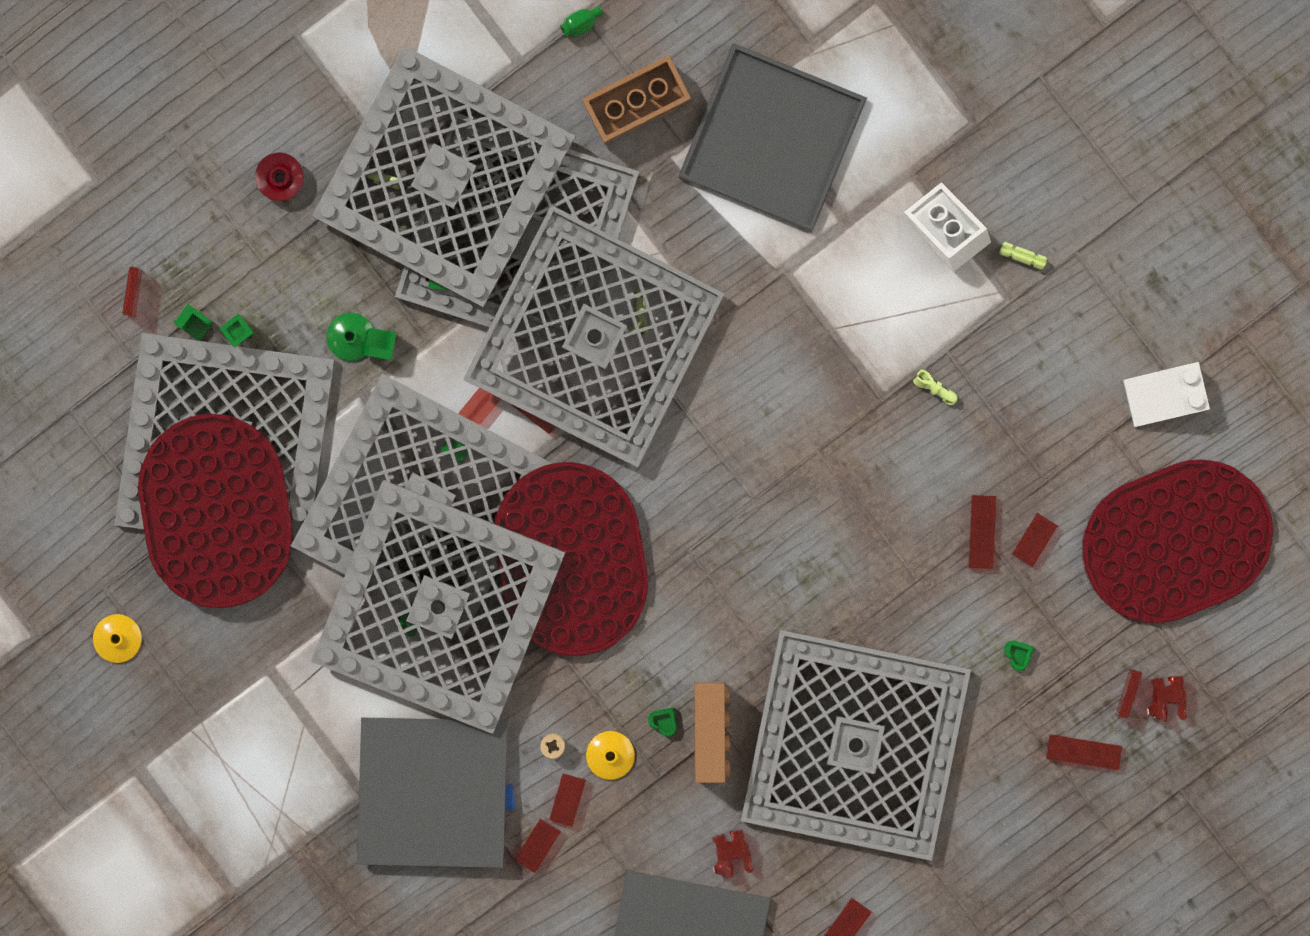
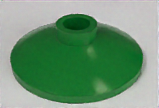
[326,313,373,361]

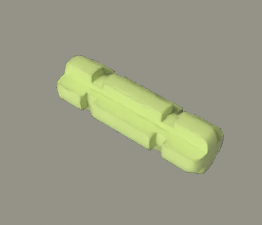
[999,242,1047,270]

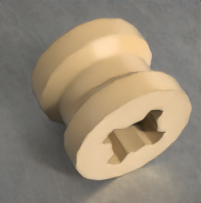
[540,733,565,759]

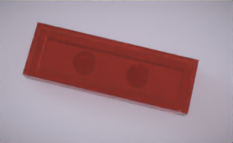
[968,495,996,569]
[1046,734,1122,770]

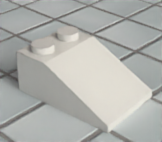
[904,182,991,272]
[1123,362,1210,427]

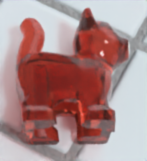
[1147,676,1187,722]
[712,829,754,878]

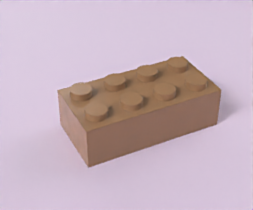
[582,55,691,146]
[694,681,730,783]

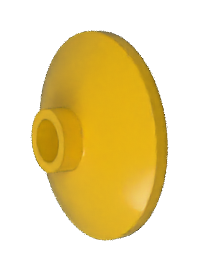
[93,614,142,663]
[586,731,635,780]

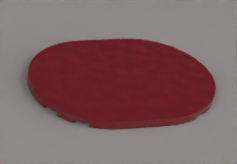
[138,414,293,608]
[1082,459,1273,623]
[495,462,648,656]

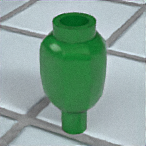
[560,6,603,38]

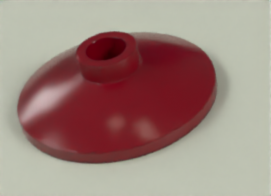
[255,152,304,201]

